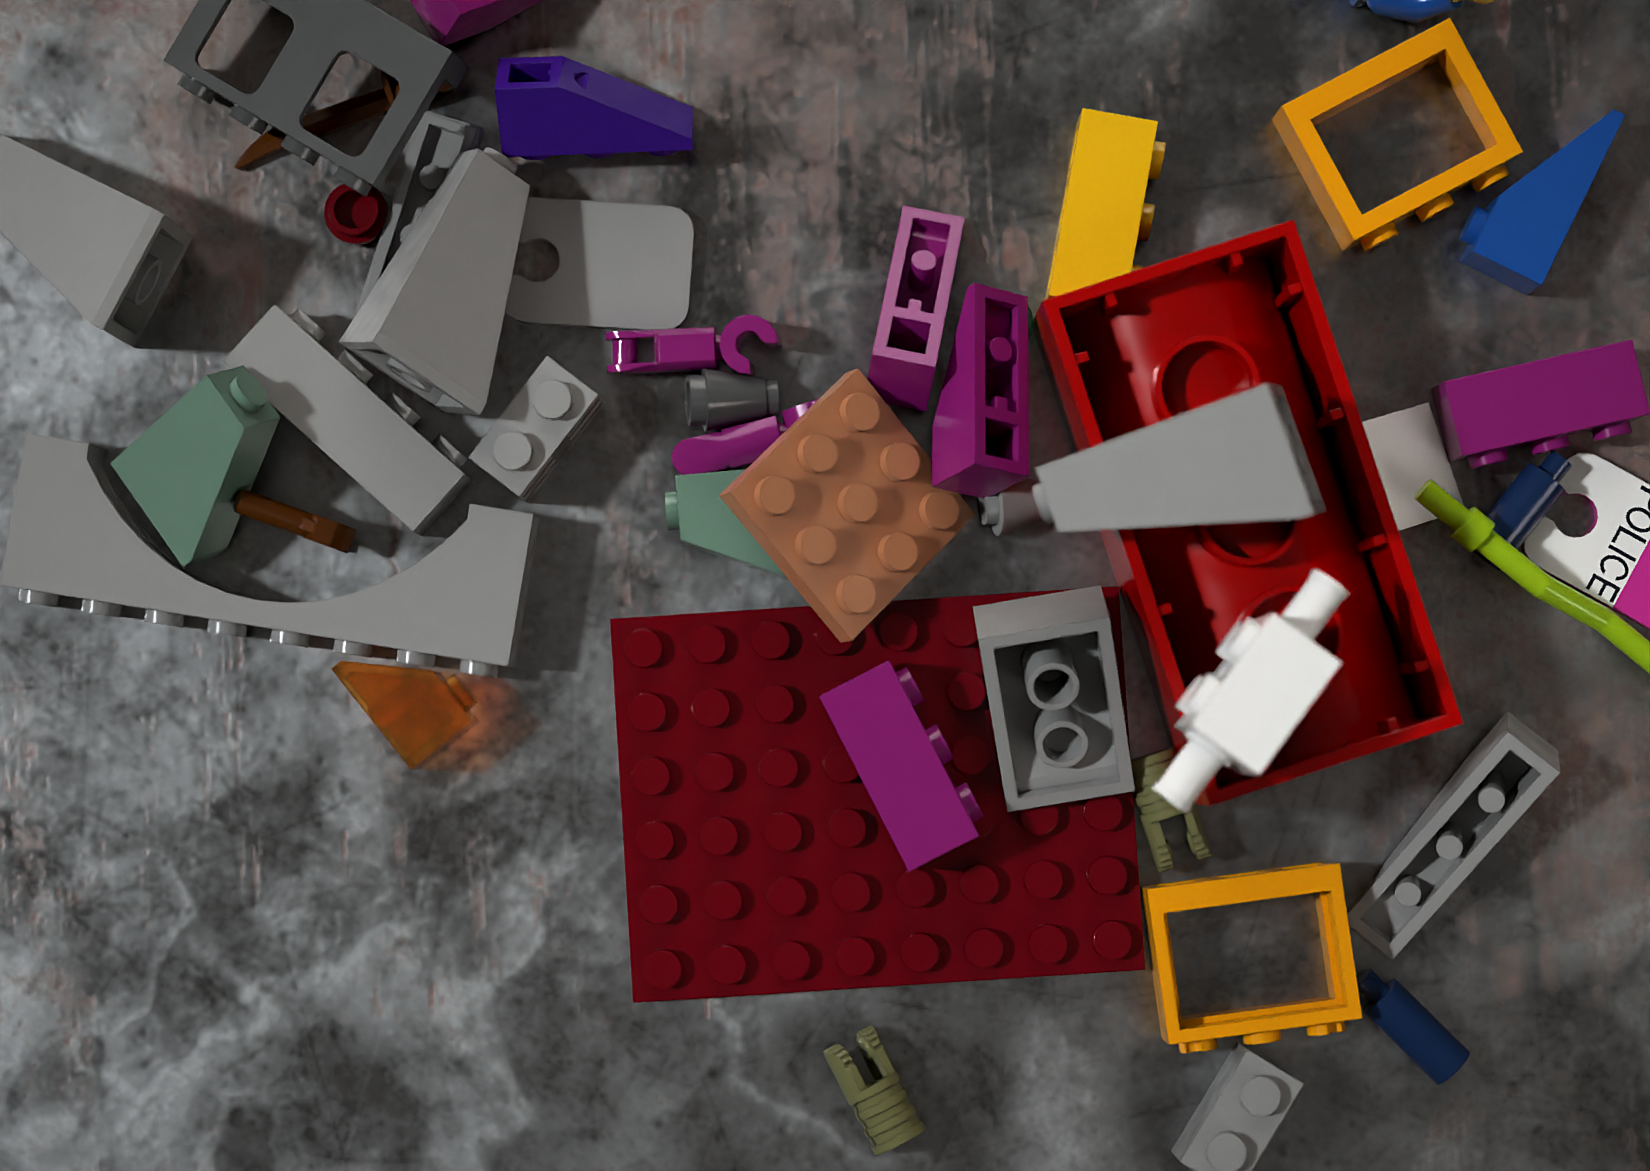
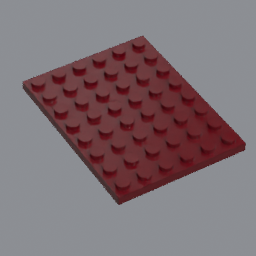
[610,586,1146,1003]

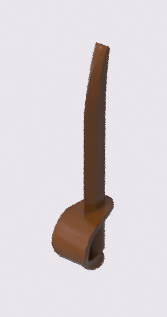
[234,71,453,171]

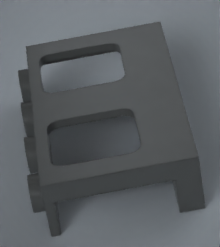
[163,0,469,198]

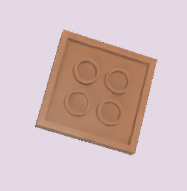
[719,368,976,642]

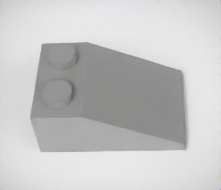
[973,585,1135,812]

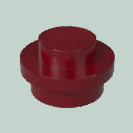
[324,184,388,245]

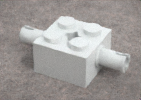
[1152,569,1349,814]

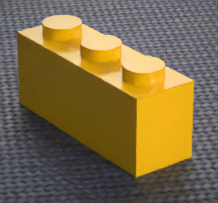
[1045,108,1165,300]

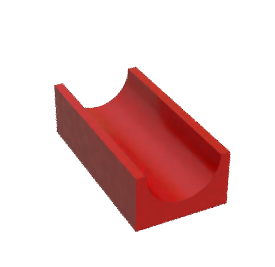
[1032,219,1463,806]

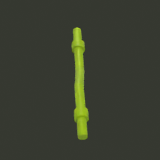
[1414,479,1650,682]

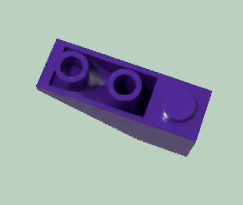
[495,56,694,161]

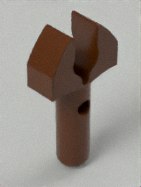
[233,489,356,554]

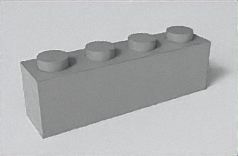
[223,304,472,536]

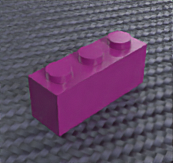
[1431,339,1650,469]
[819,660,984,871]

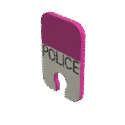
[1521,453,1650,630]

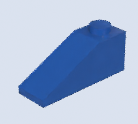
[1459,109,1625,295]

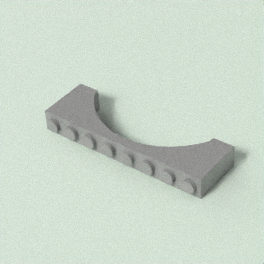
[0,433,540,678]

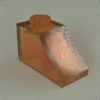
[331,661,480,770]

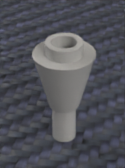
[977,479,1043,536]

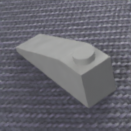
[1347,711,1560,960]

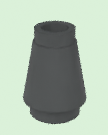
[685,368,779,432]

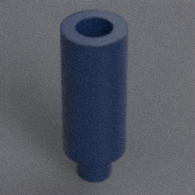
[1473,450,1572,571]
[1357,969,1470,1085]

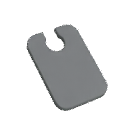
[505,197,694,330]

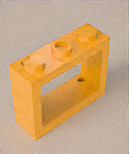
[1272,18,1523,252]
[1140,860,1362,1053]

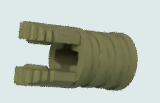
[1131,747,1213,873]
[823,1025,926,1156]

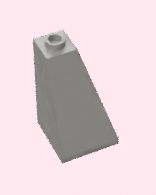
[0,134,193,348]
[339,147,530,415]
[1033,383,1327,532]

